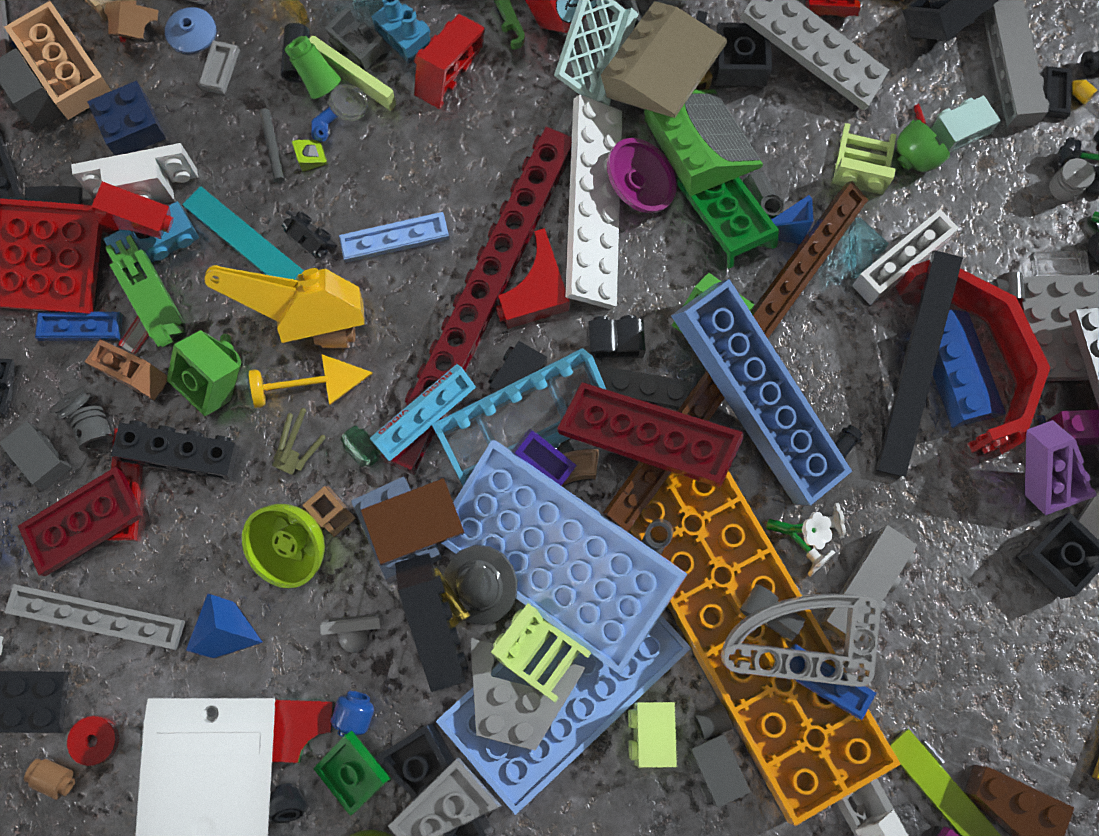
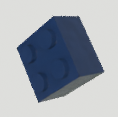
[87,80,166,156]

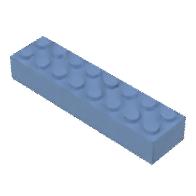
[671,279,852,506]

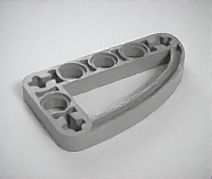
[721,594,880,687]

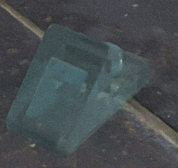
[849,218,889,278]

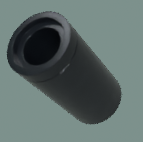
[280,23,310,83]

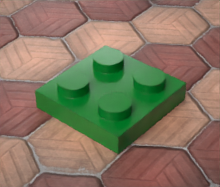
[313,731,390,816]

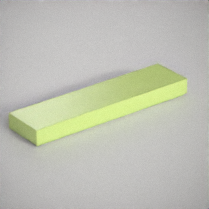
[309,35,396,111]

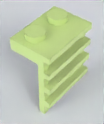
[831,123,896,195]
[491,603,591,703]

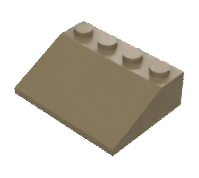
[601,1,727,118]

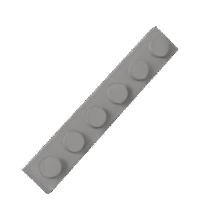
[4,584,186,650]

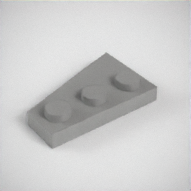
[388,758,501,836]

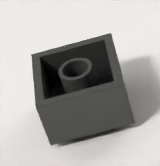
[0,48,64,131]

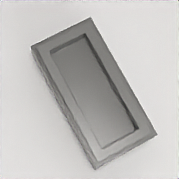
[198,40,240,95]

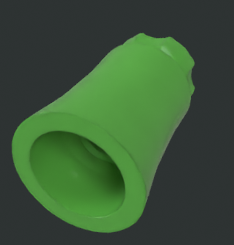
[285,36,341,99]

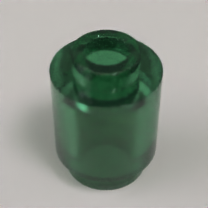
[340,425,381,467]

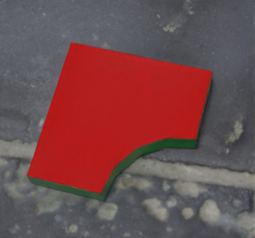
[272,700,334,763]

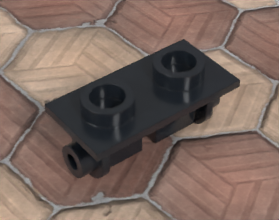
[282,210,338,259]

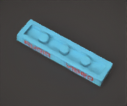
[370,364,476,462]

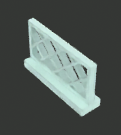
[554,0,638,106]

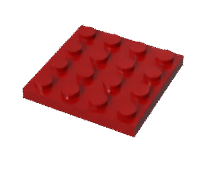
[0,198,103,314]

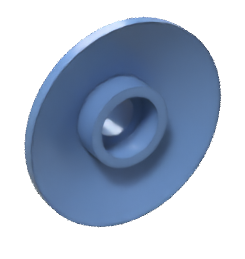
[165,7,216,54]

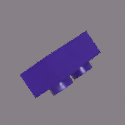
[512,429,577,486]

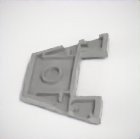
[471,639,585,750]

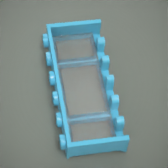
[431,348,606,486]

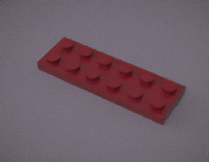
[557,382,743,488]

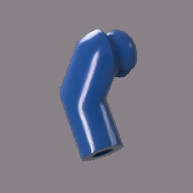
[311,106,338,142]

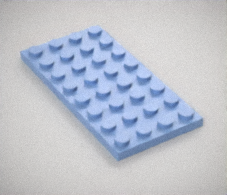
[442,440,687,674]
[436,615,691,815]

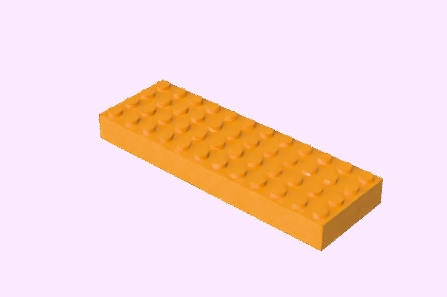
[628,471,901,826]

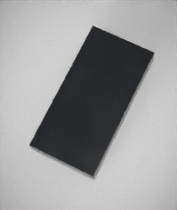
[1042,66,1072,119]

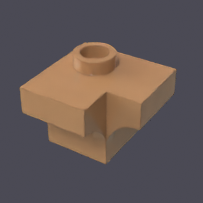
[105,0,158,40]
[301,486,356,537]

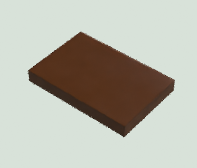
[361,478,465,566]

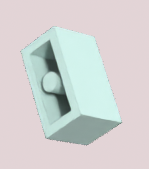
[931,95,1000,153]

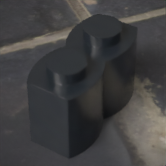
[587,315,646,360]

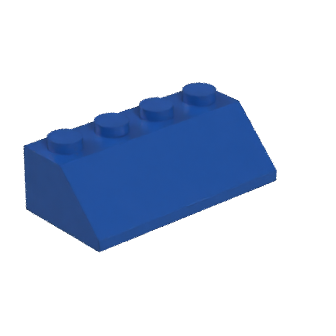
[933,309,1006,428]

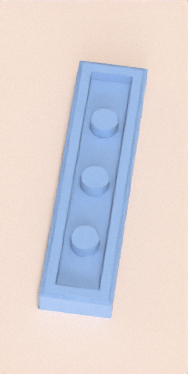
[339,212,449,263]

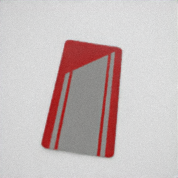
[118,316,149,354]

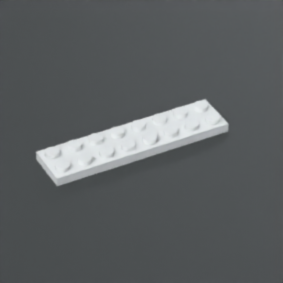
[565,94,622,309]

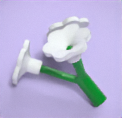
[766,503,846,577]

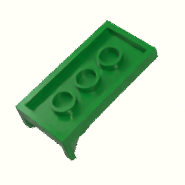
[678,177,779,269]

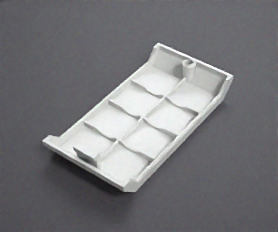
[136,698,275,836]

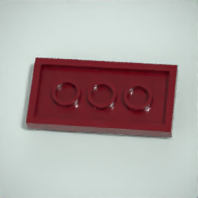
[18,466,144,576]

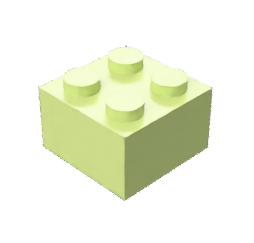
[628,702,677,767]

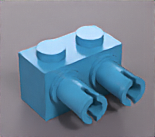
[372,0,431,64]

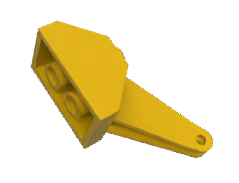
[204,265,365,343]

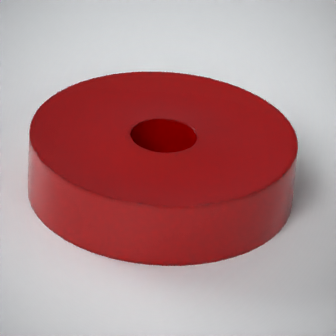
[67,716,119,766]

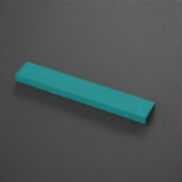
[182,186,304,280]

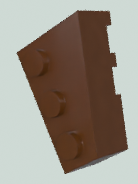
[964,765,1074,836]

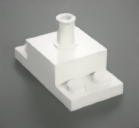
[71,143,198,204]

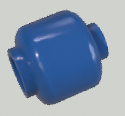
[331,691,374,737]

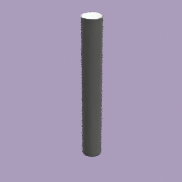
[259,108,285,183]

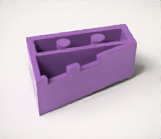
[1025,420,1097,515]

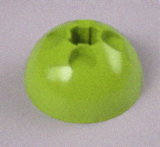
[242,504,325,588]

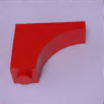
[91,181,174,239]
[495,228,570,329]

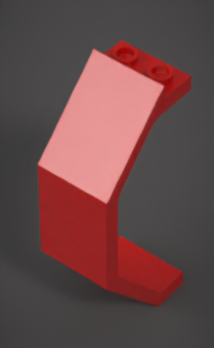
[895,260,1050,454]

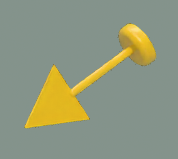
[249,354,372,409]

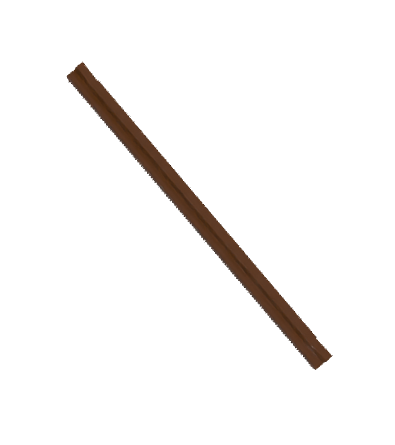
[602,181,868,532]

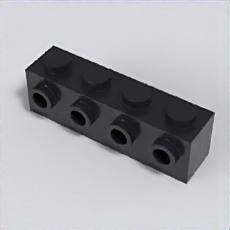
[111,420,239,481]

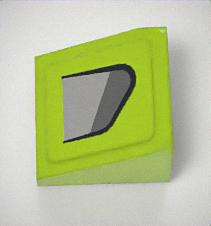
[292,140,327,172]

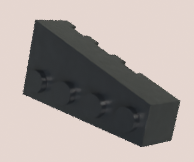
[395,553,469,692]
[374,723,493,836]

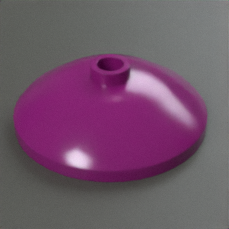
[607,138,676,213]

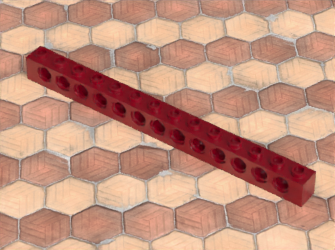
[381,127,572,476]

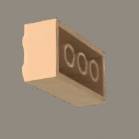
[4,1,112,120]

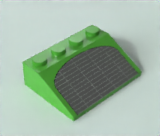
[645,90,763,196]

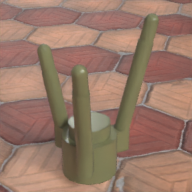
[272,408,326,475]

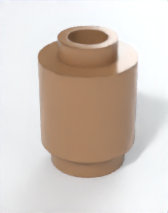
[313,327,356,348]
[24,759,75,800]

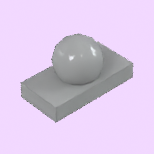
[320,613,384,653]

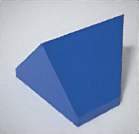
[771,195,813,244]
[186,594,263,658]

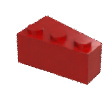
[414,14,485,109]

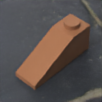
[85,339,167,400]

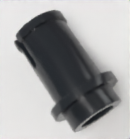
[835,425,863,459]

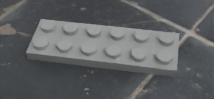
[739,0,889,111]

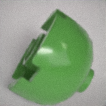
[897,120,950,172]

